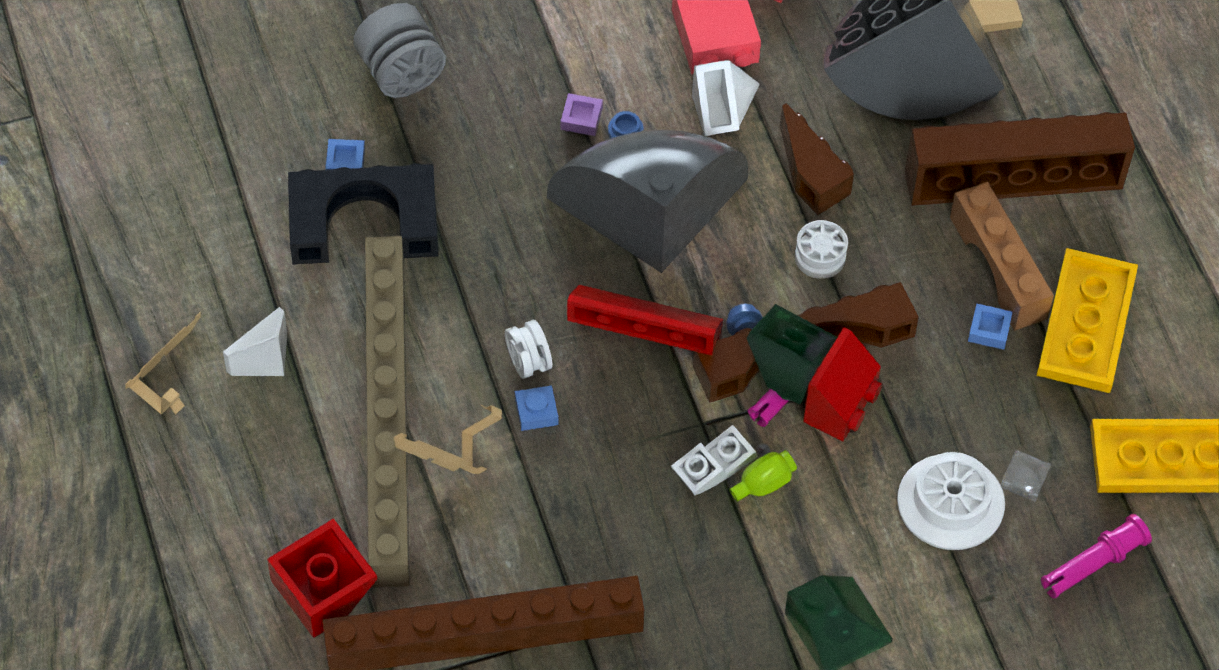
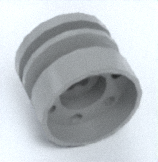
[354,3,446,98]

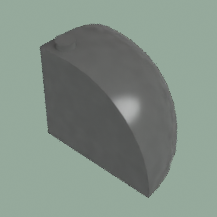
[824,0,1004,120]
[547,130,748,273]

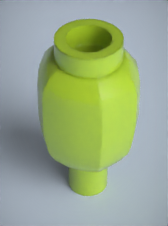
[729,450,797,502]

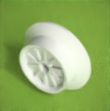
[897,452,1005,550]

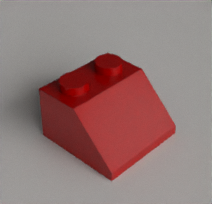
[803,327,883,442]
[267,518,378,638]

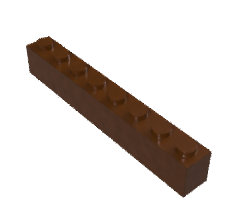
[322,575,645,670]

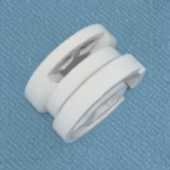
[795,220,848,279]
[505,319,552,379]

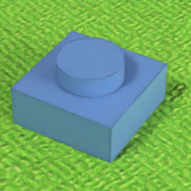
[326,139,365,170]
[968,303,1013,350]
[515,386,558,431]

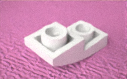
[671,425,758,496]

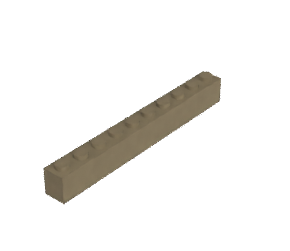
[365,236,410,588]

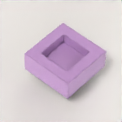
[561,93,603,136]

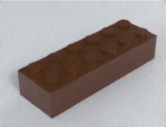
[905,112,1135,206]

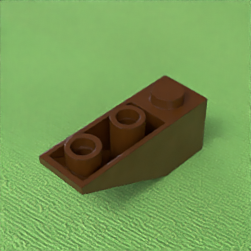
[780,103,854,215]

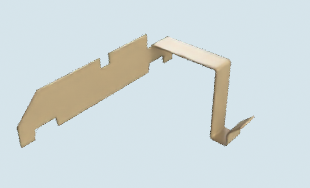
[125,312,201,415]
[394,405,502,474]

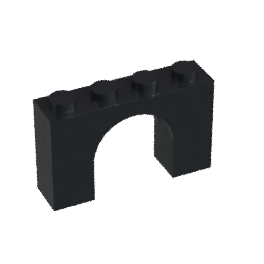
[288,163,439,265]

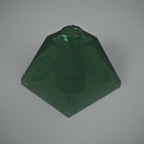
[747,304,838,405]
[785,575,893,670]

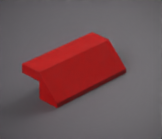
[567,285,723,356]

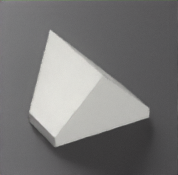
[692,60,760,136]
[223,307,287,376]

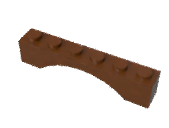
[693,282,919,403]

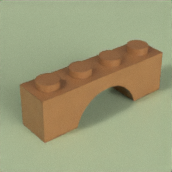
[950,182,1054,331]

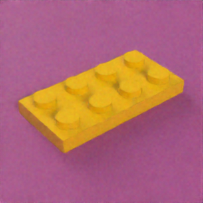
[1036,248,1138,393]
[1090,419,1219,493]

